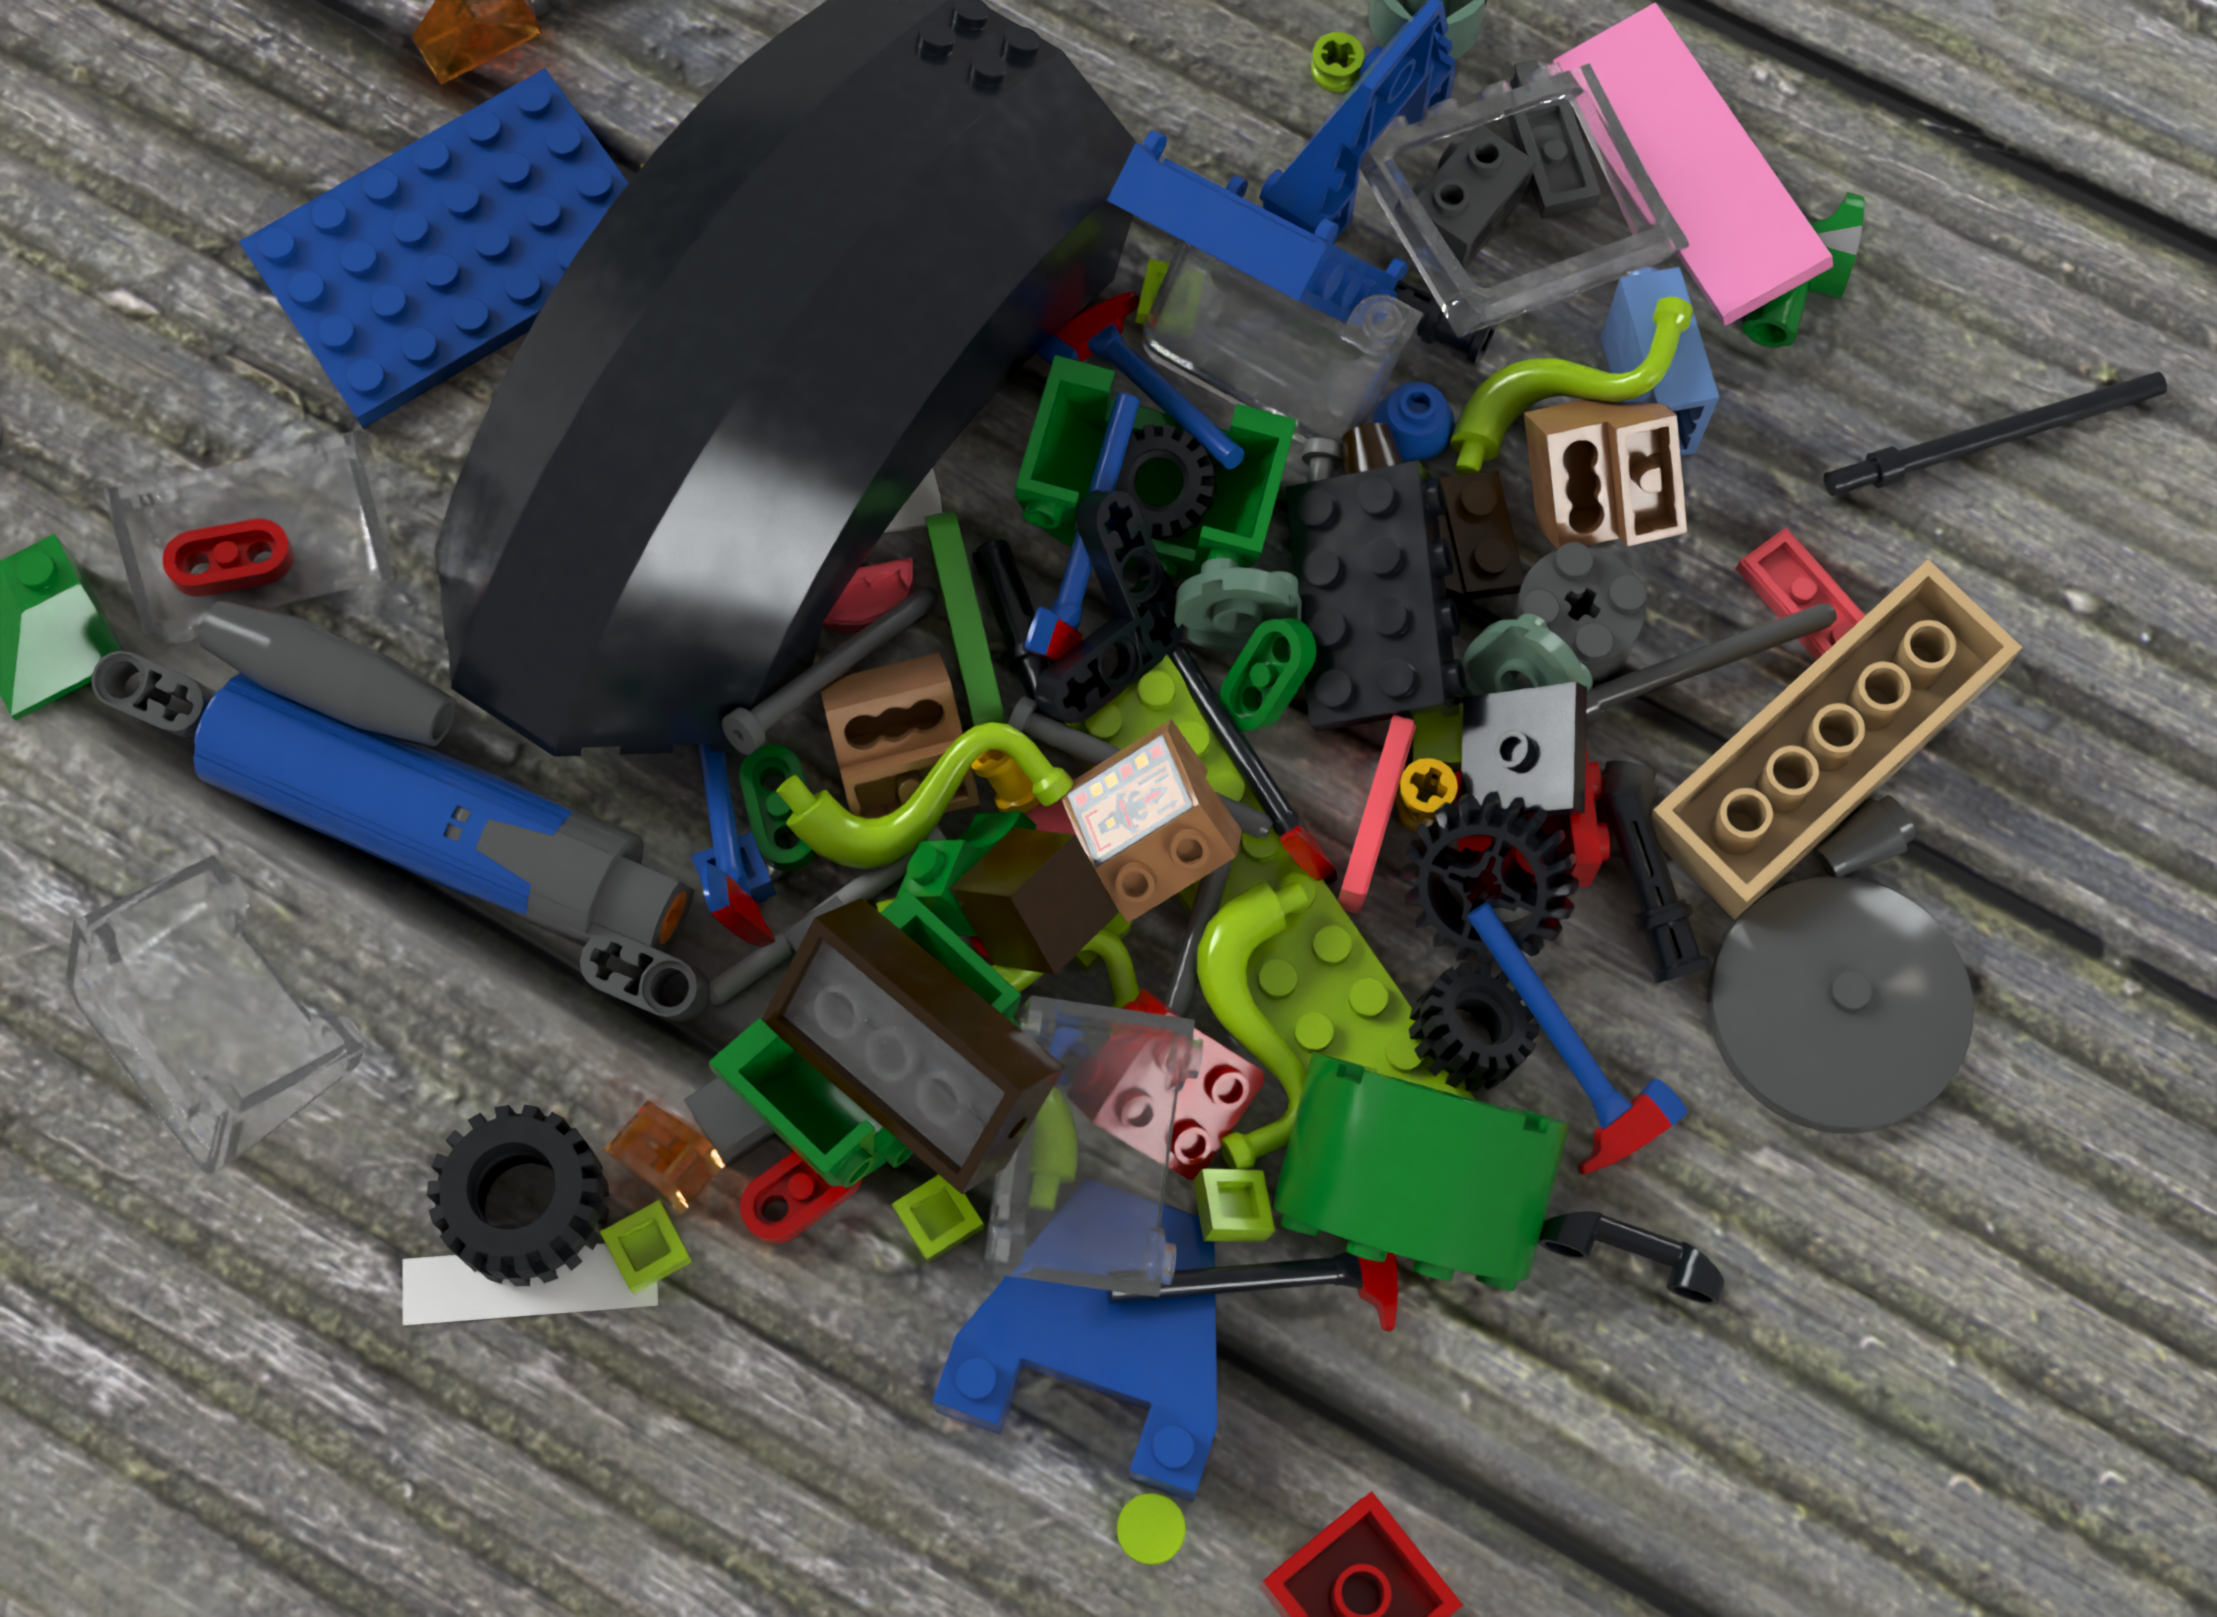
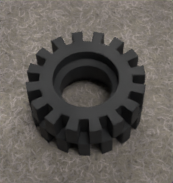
[1109,424,1216,540]
[1409,962,1539,1092]

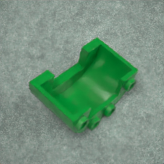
[1015,355,1297,585]
[709,890,1022,1188]
[1271,1052,1571,1291]

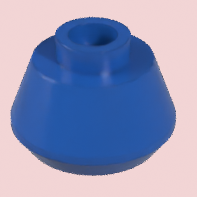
[1372,382,1456,462]

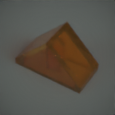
[412,0,543,85]
[603,1100,724,1216]

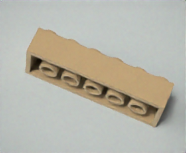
[1651,559,2023,921]

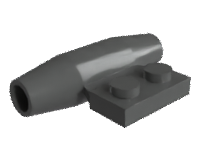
[199,600,456,746]

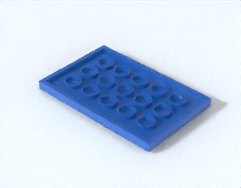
[239,68,629,429]

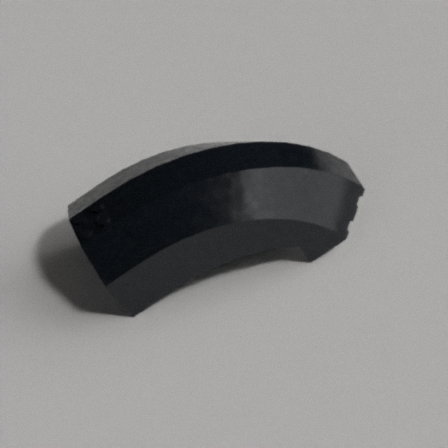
[434,0,1137,757]

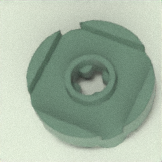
[1175,558,1302,654]
[1463,614,1593,697]

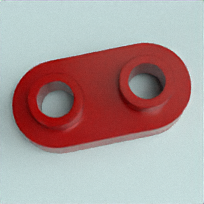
[162,519,294,597]
[740,1151,863,1244]

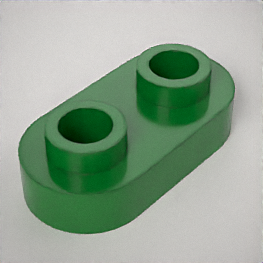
[1219,618,1316,731]
[739,745,817,871]

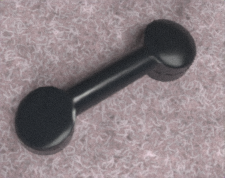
[1538,1211,1725,1305]

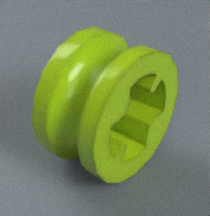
[1311,32,1364,92]

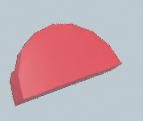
[822,557,914,633]

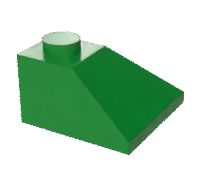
[0,534,124,721]

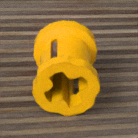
[971,749,1040,813]
[1394,758,1458,832]

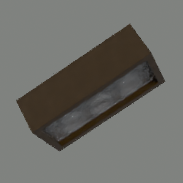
[762,898,1065,1194]

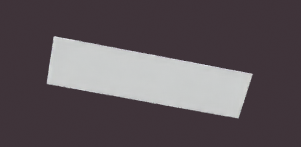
[403,1243,658,1326]

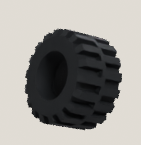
[427,1105,610,1286]

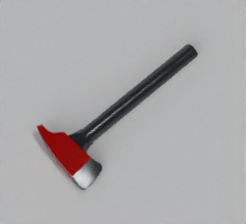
[1169,648,1337,884]
[1106,1239,1398,1332]

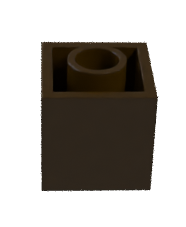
[949,828,1119,975]

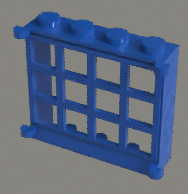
[1107,130,1408,334]

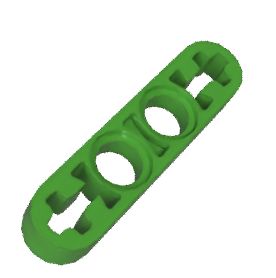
[924,510,1006,728]

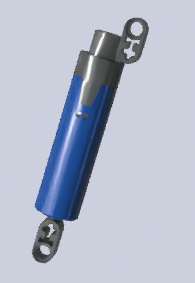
[91,650,710,1022]

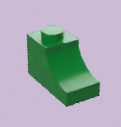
[896,811,1037,936]

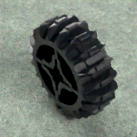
[1401,791,1579,965]

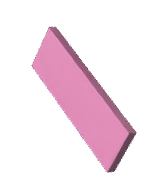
[1552,2,1833,326]

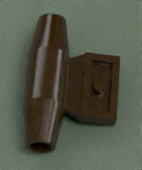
[1342,423,1524,601]

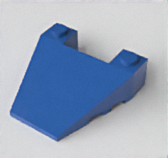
[1259,0,1457,245]
[932,1179,1218,1502]

